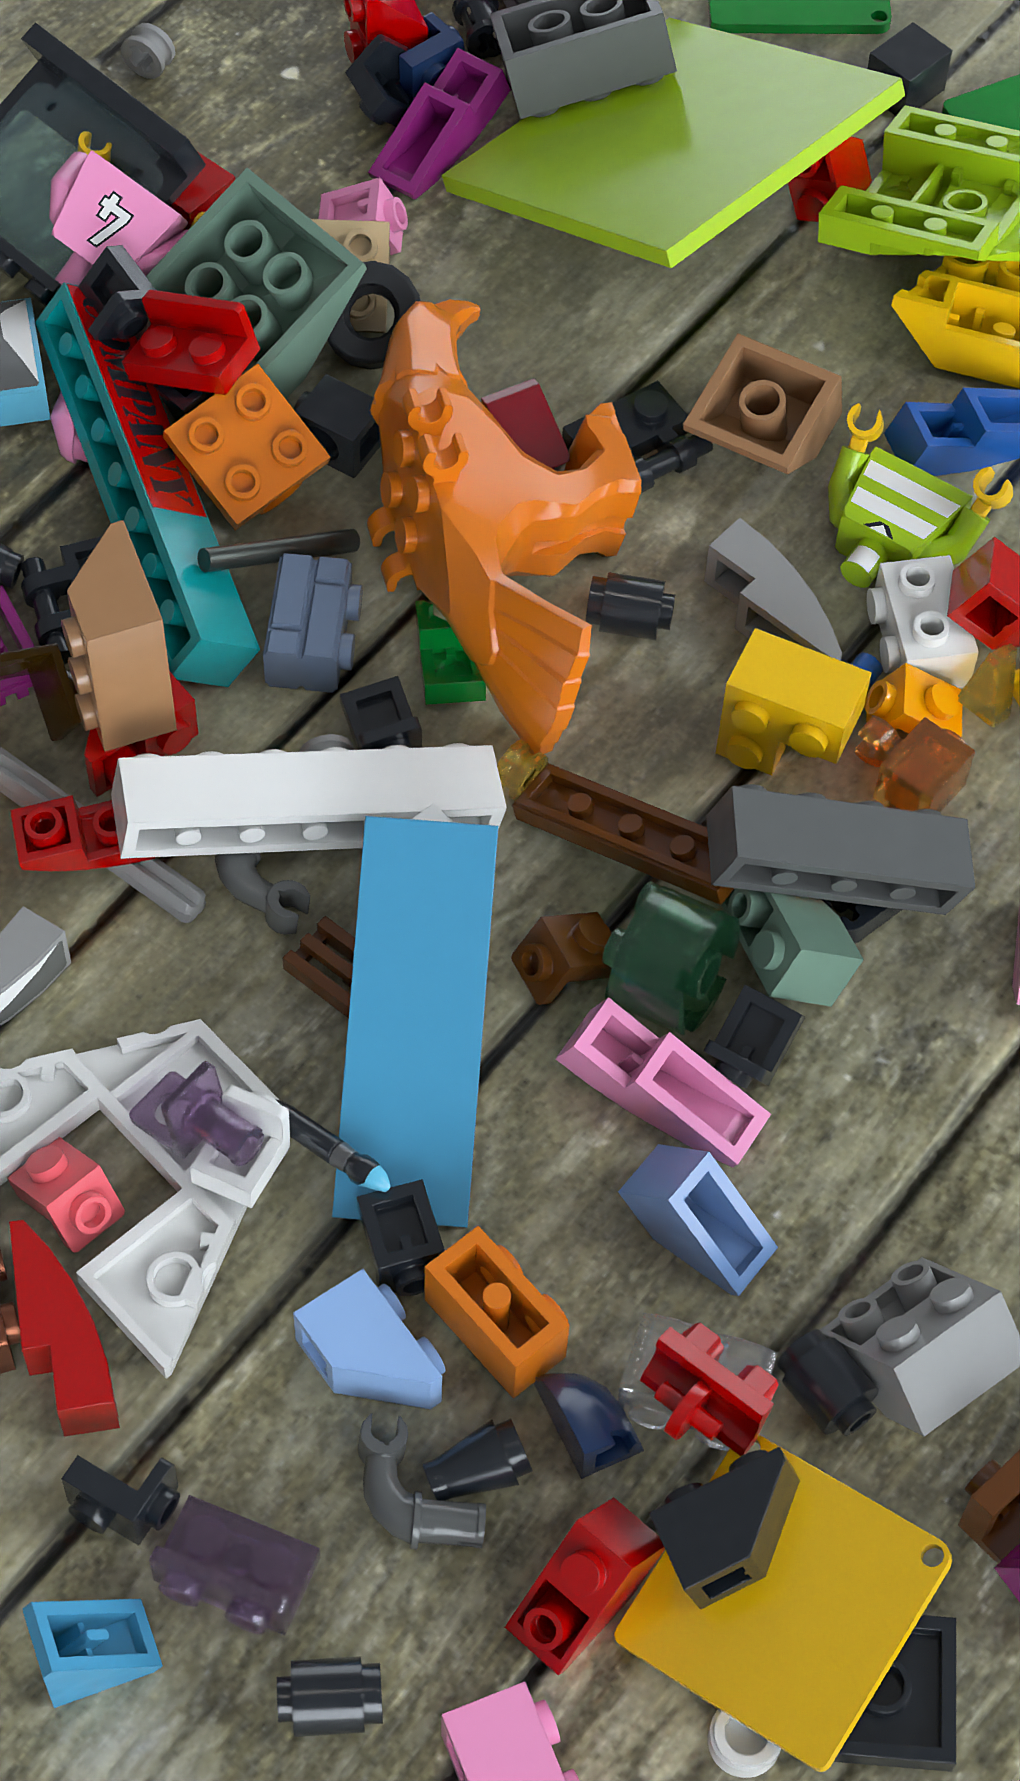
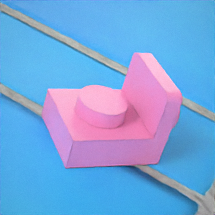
[318,177,408,255]

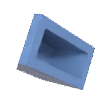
[618,1144,778,1296]

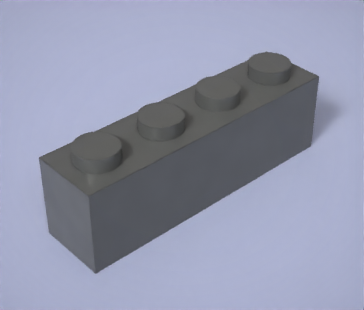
[706,784,976,915]

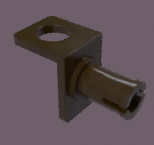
[0,643,81,741]

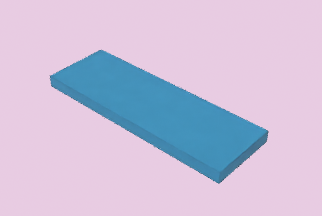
[332,816,498,1228]

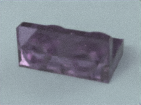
[149,1495,321,1635]

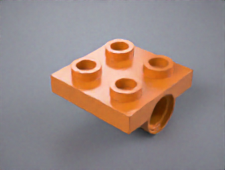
[163,364,330,531]

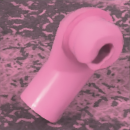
[50,391,88,464]

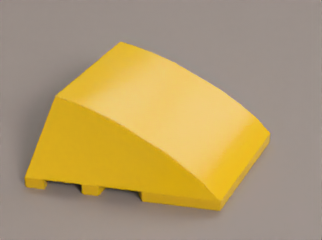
[891,256,1020,389]

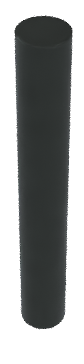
[197,528,360,572]

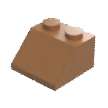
[683,333,842,474]

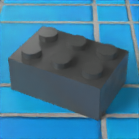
[489,0,677,119]

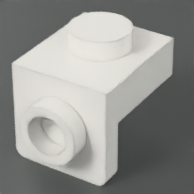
[190,1085,290,1208]

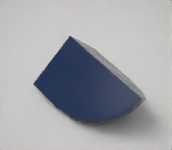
[534,1373,644,1479]

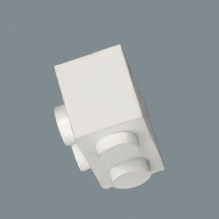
[867,555,979,688]

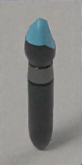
[275,1099,391,1192]

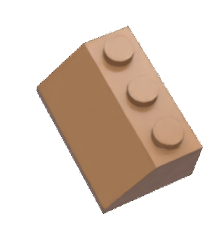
[61,520,177,752]

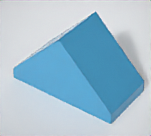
[22,1599,163,1708]

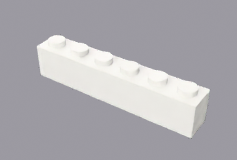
[111,743,507,859]

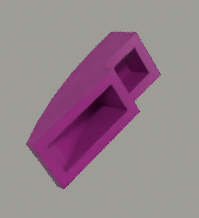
[368,48,511,200]

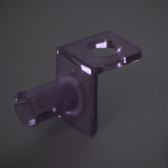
[129,1061,264,1167]

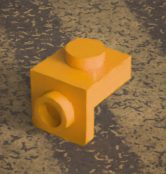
[864,663,963,751]

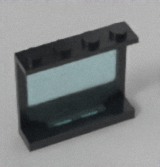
[0,22,206,307]

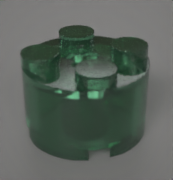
[602,881,740,1035]

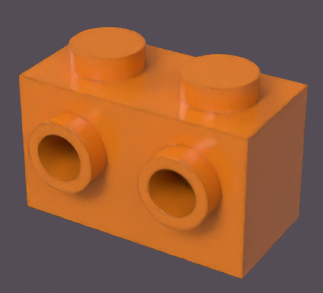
[424,1226,570,1399]

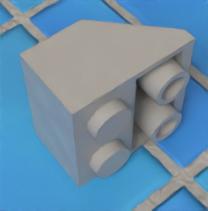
[820,1257,1020,1437]

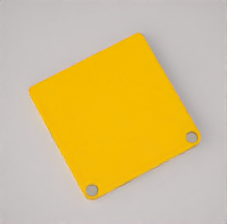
[614,1435,952,1772]

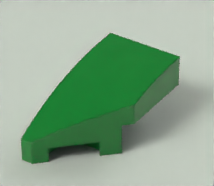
[415,600,486,705]

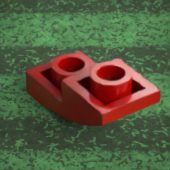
[10,795,155,871]

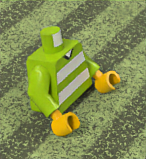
[828,403,1013,588]

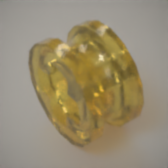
[497,739,549,802]

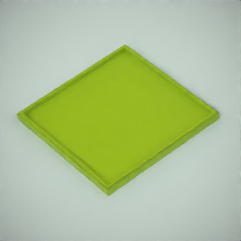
[442,17,905,268]

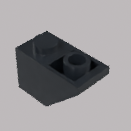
[649,1447,800,1610]

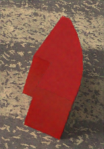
[9,1220,120,1437]

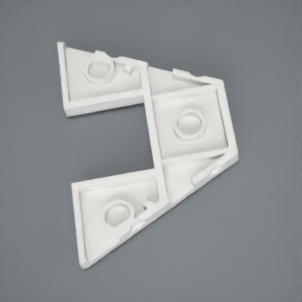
[0,1019,279,1379]

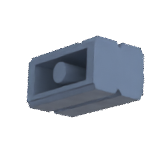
[263,553,363,693]

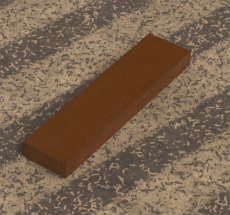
[512,763,734,905]

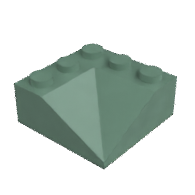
[146,168,367,399]

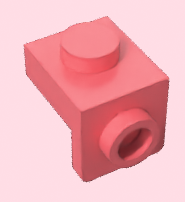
[7,1137,125,1253]

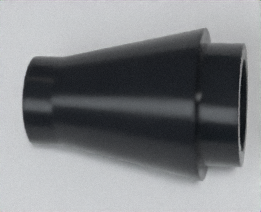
[422,1418,533,1501]

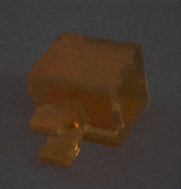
[854,715,975,812]

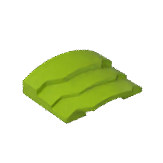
[818,105,1020,261]

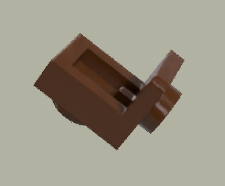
[511,912,628,1005]
[958,1450,1020,1564]

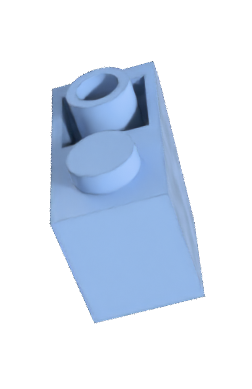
[293,1269,446,1409]

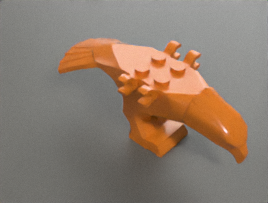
[367,299,642,757]

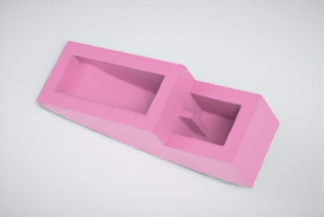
[556,997,771,1167]

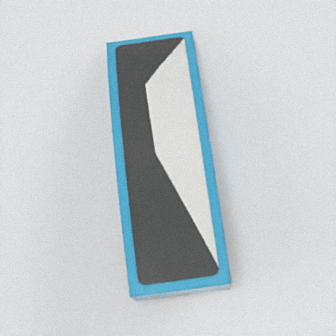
[0,298,51,427]

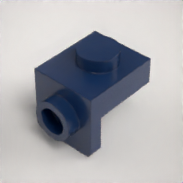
[399,12,465,102]

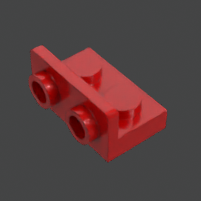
[122,290,260,395]

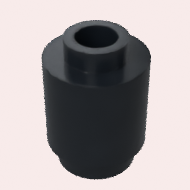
[586,572,675,640]
[777,1329,879,1436]
[277,1656,383,1737]

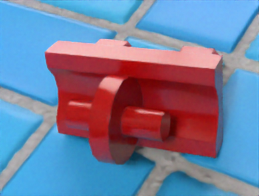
[639,1322,779,1456]

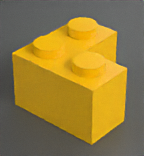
[715,628,872,776]

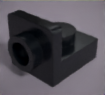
[357,1179,445,1296]

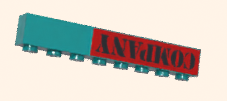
[35,282,260,687]

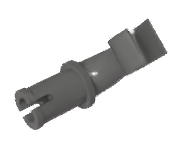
[215,853,311,935]
[358,1413,486,1550]

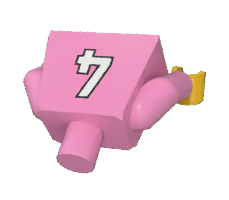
[49,131,205,286]

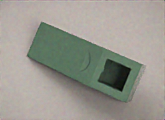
[721,888,864,1007]

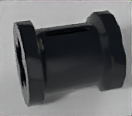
[452,0,500,59]

